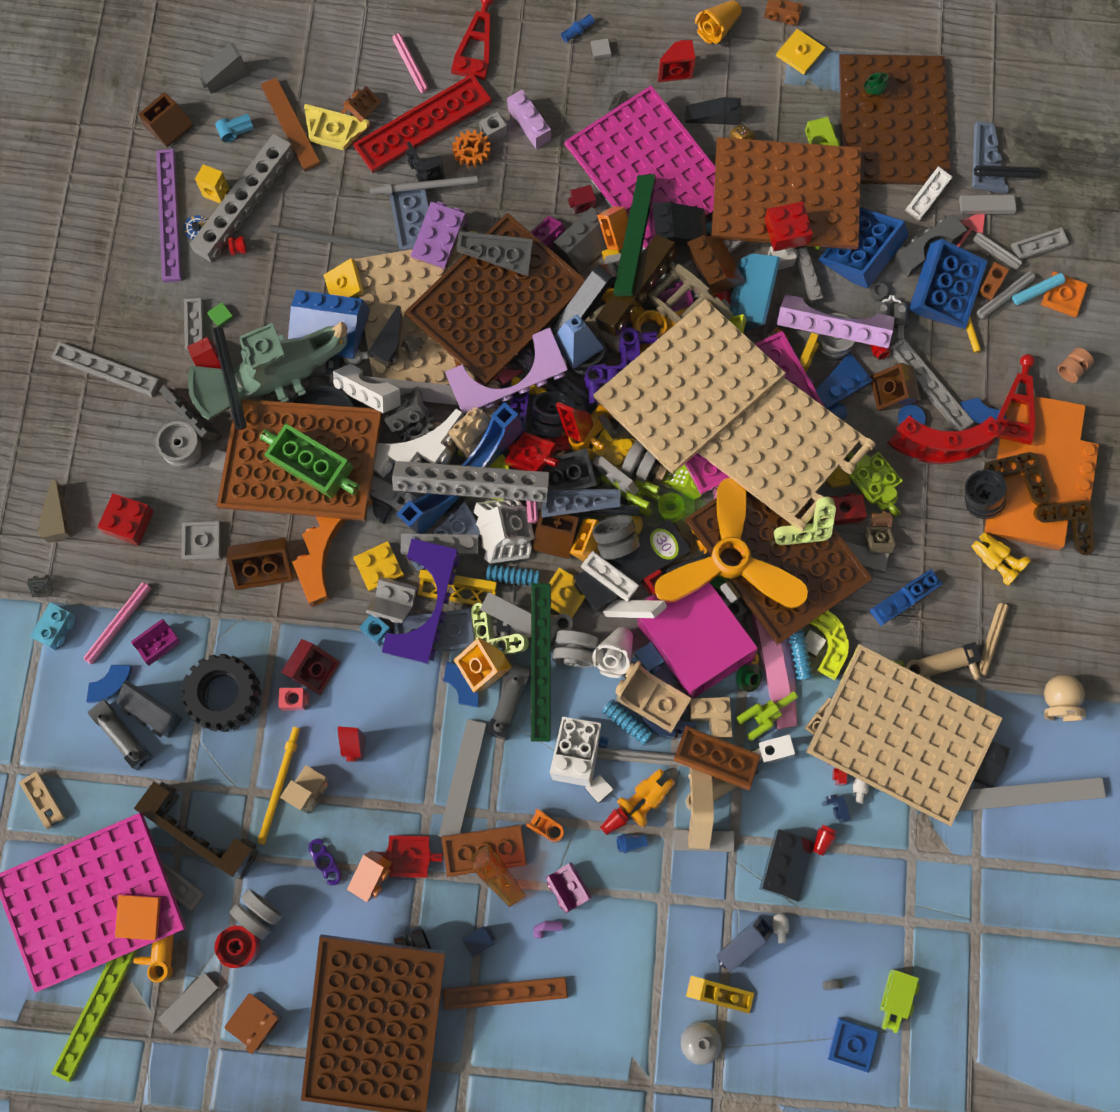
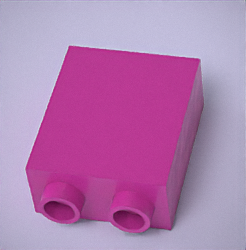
[637,582,757,699]

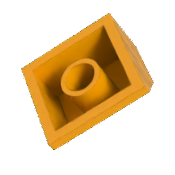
[454,638,512,693]

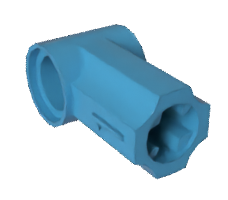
[215,114,254,143]

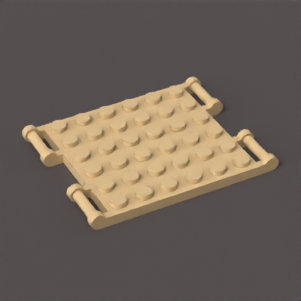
[698,378,876,531]

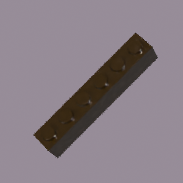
[595,235,677,337]

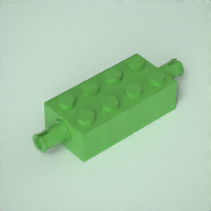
[260,423,360,499]

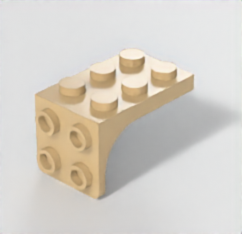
[615,661,692,733]

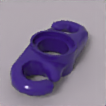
[308,838,342,886]

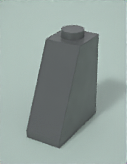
[199,42,248,94]

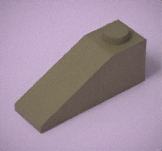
[38,479,71,543]

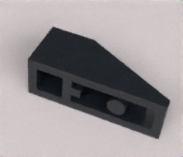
[685,97,741,125]
[368,306,403,368]

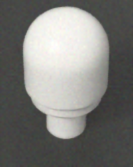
[343,350,369,365]
[852,778,869,804]
[772,914,789,943]

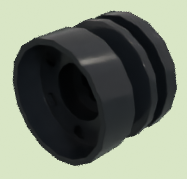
[965,469,1007,519]

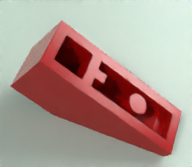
[556,402,594,443]
[337,726,366,763]

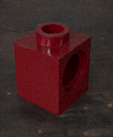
[568,184,596,214]

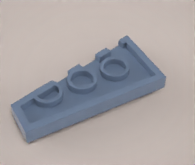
[972,121,1009,194]
[541,489,621,517]
[411,502,481,573]

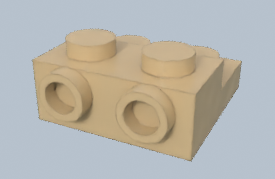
[448,407,490,459]

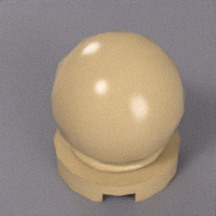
[1044,674,1086,722]

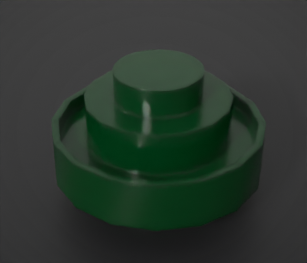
[863,73,890,95]
[736,663,762,692]

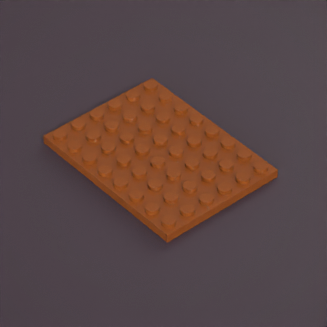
[711,137,861,249]
[217,399,383,521]

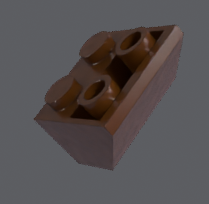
[138,92,193,148]
[532,509,579,559]

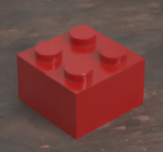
[764,201,813,252]
[97,493,154,546]

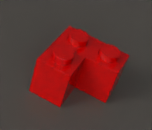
[187,337,221,369]

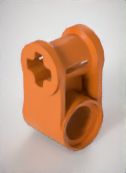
[525,809,564,843]

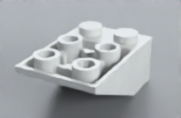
[550,717,601,787]

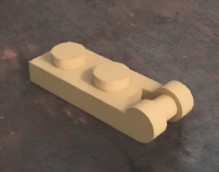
[19,771,66,829]

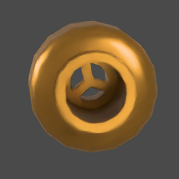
[729,125,755,140]

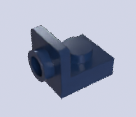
[822,794,851,823]

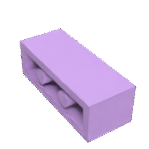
[507,90,551,149]

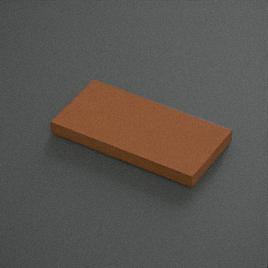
[673,726,761,791]
[441,824,527,877]

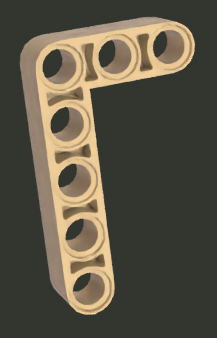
[688,767,714,849]

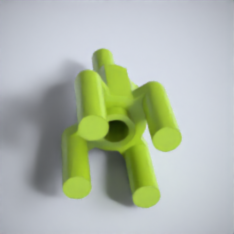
[601,475,662,517]
[735,691,798,742]

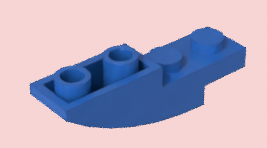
[870,569,943,626]

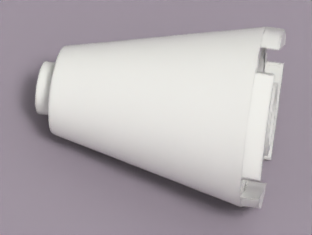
[592,627,633,678]

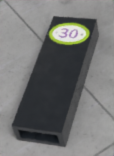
[572,519,691,614]

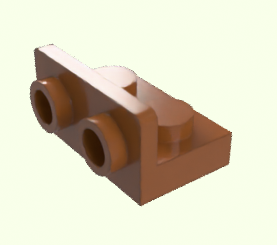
[764,0,803,26]
[341,86,381,122]

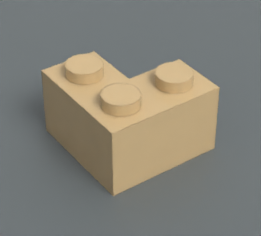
[688,697,732,740]
[280,765,329,813]

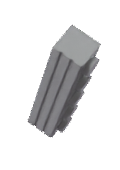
[796,247,823,305]

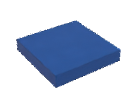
[827,1018,879,1073]

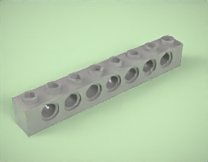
[190,134,294,263]
[392,461,549,502]

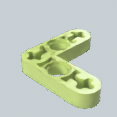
[774,497,836,545]
[471,603,529,655]

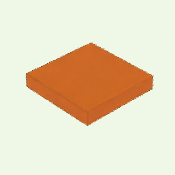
[1041,271,1088,318]
[115,894,161,940]

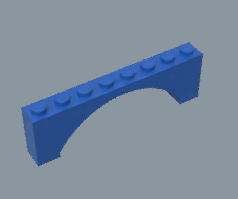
[396,402,526,534]

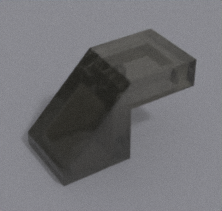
[598,413,635,439]

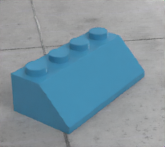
[729,253,780,332]

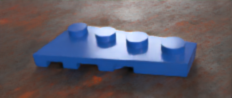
[816,353,873,409]

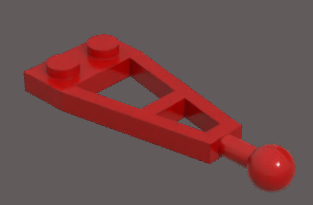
[451,0,494,80]
[996,354,1035,445]

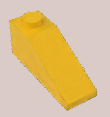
[686,976,754,1014]

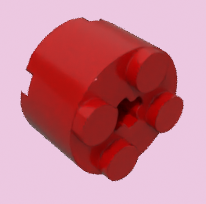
[214,925,261,968]

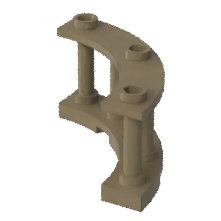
[646,261,733,324]

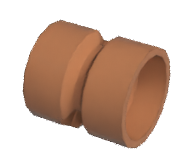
[1057,347,1094,383]

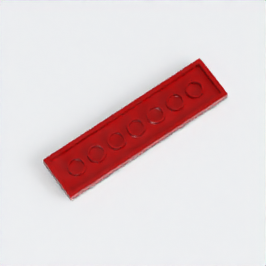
[353,74,492,174]

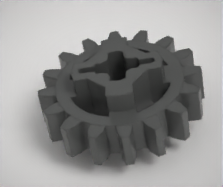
[398,406,437,442]

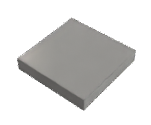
[181,521,222,561]

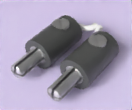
[876,295,908,339]

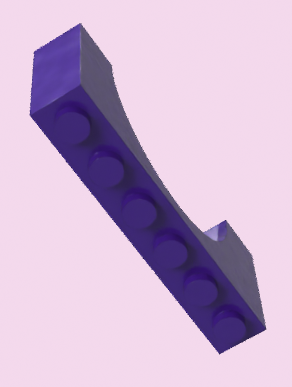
[382,538,460,665]

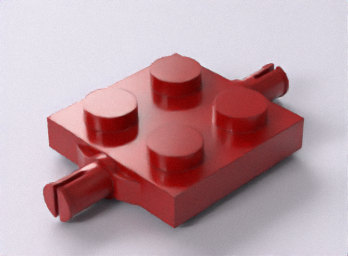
[505,432,559,472]
[375,835,443,878]

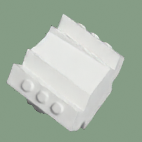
[474,499,535,563]

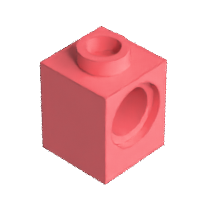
[279,688,309,711]

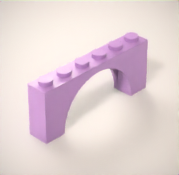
[777,294,895,348]
[445,328,567,415]

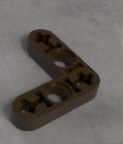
[983,452,1050,506]
[1034,500,1094,556]

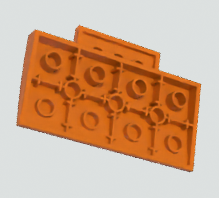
[984,394,1099,550]

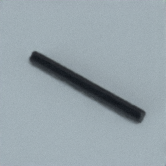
[212,326,247,430]

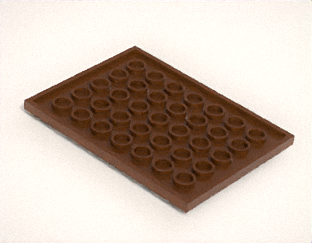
[839,54,951,185]
[405,212,585,386]
[685,489,873,646]
[301,934,446,1112]

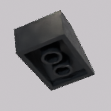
[650,202,707,245]
[541,448,602,490]

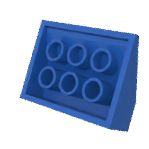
[819,207,909,289]
[908,239,988,329]
[288,290,370,359]

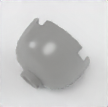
[680,1022,722,1065]

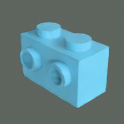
[30,603,76,650]

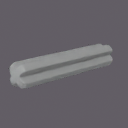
[973,232,1022,270]

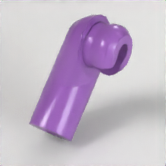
[532,920,562,938]

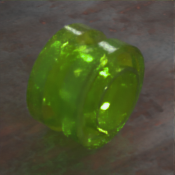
[658,492,685,522]

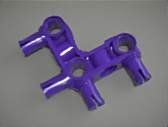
[584,328,657,405]

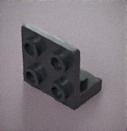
[406,141,445,182]

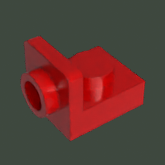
[543,435,571,453]

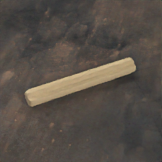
[977,603,1009,676]

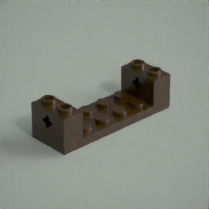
[134,781,260,879]

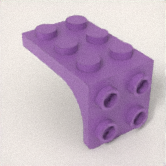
[410,202,469,270]

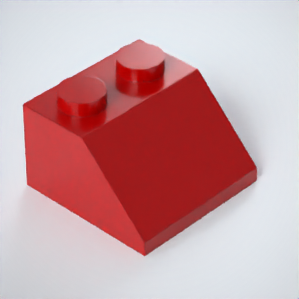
[657,40,696,83]

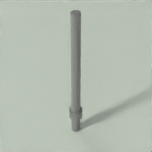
[369,176,478,195]

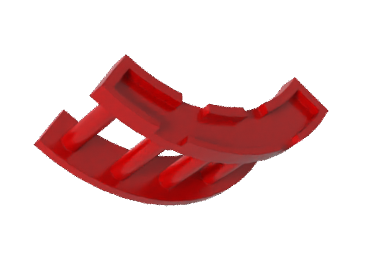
[887,415,1005,464]

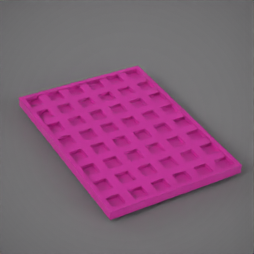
[565,85,715,249]
[0,812,186,993]

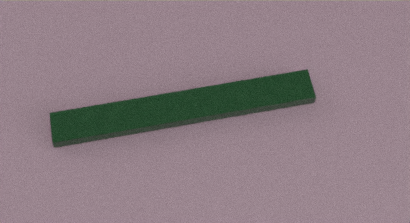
[613,174,657,297]
[531,583,551,742]

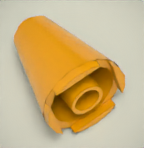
[695,0,742,44]

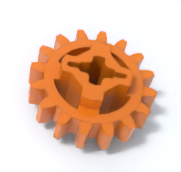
[452,129,491,168]

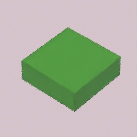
[207,303,234,327]

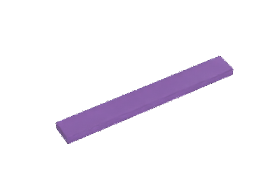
[156,149,182,283]

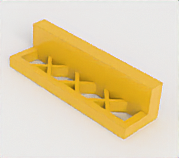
[417,569,497,605]

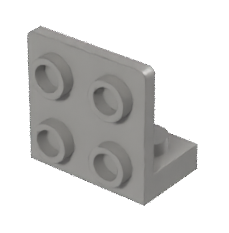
[366,577,417,623]

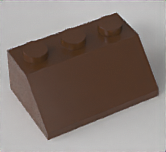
[687,235,745,296]
[227,537,293,590]

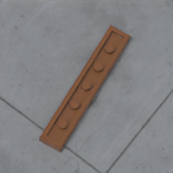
[260,77,321,172]
[443,977,568,1010]

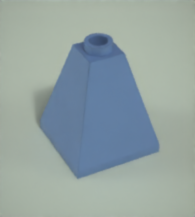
[554,314,604,369]

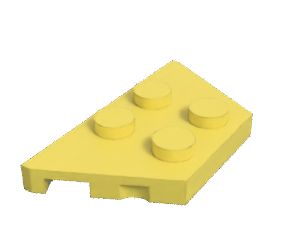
[304,104,370,151]

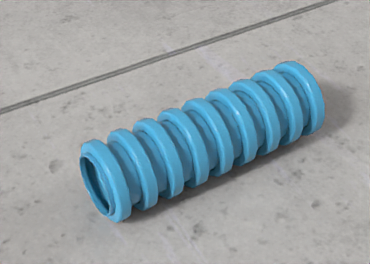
[486,564,540,586]
[789,629,814,680]
[602,699,653,746]

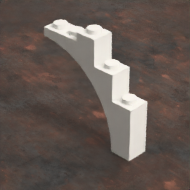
[374,409,464,478]

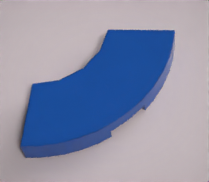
[960,397,1007,424]
[443,662,479,708]
[86,665,132,703]

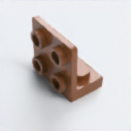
[224,993,282,1054]

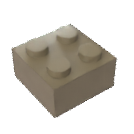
[864,527,895,553]

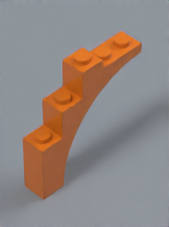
[292,498,373,607]

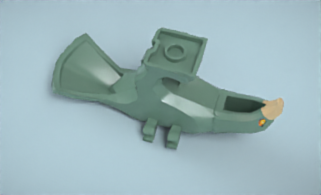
[187,322,348,420]

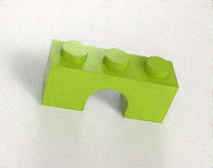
[805,117,840,146]

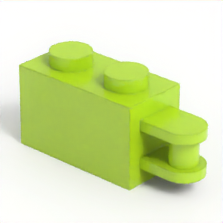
[879,970,920,1033]

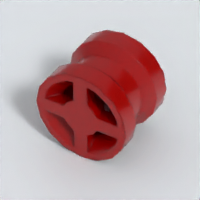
[228,236,247,256]

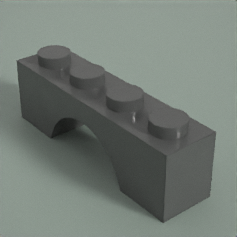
[894,214,967,277]

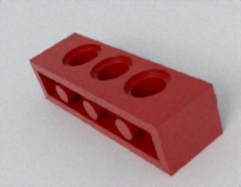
[825,493,867,526]

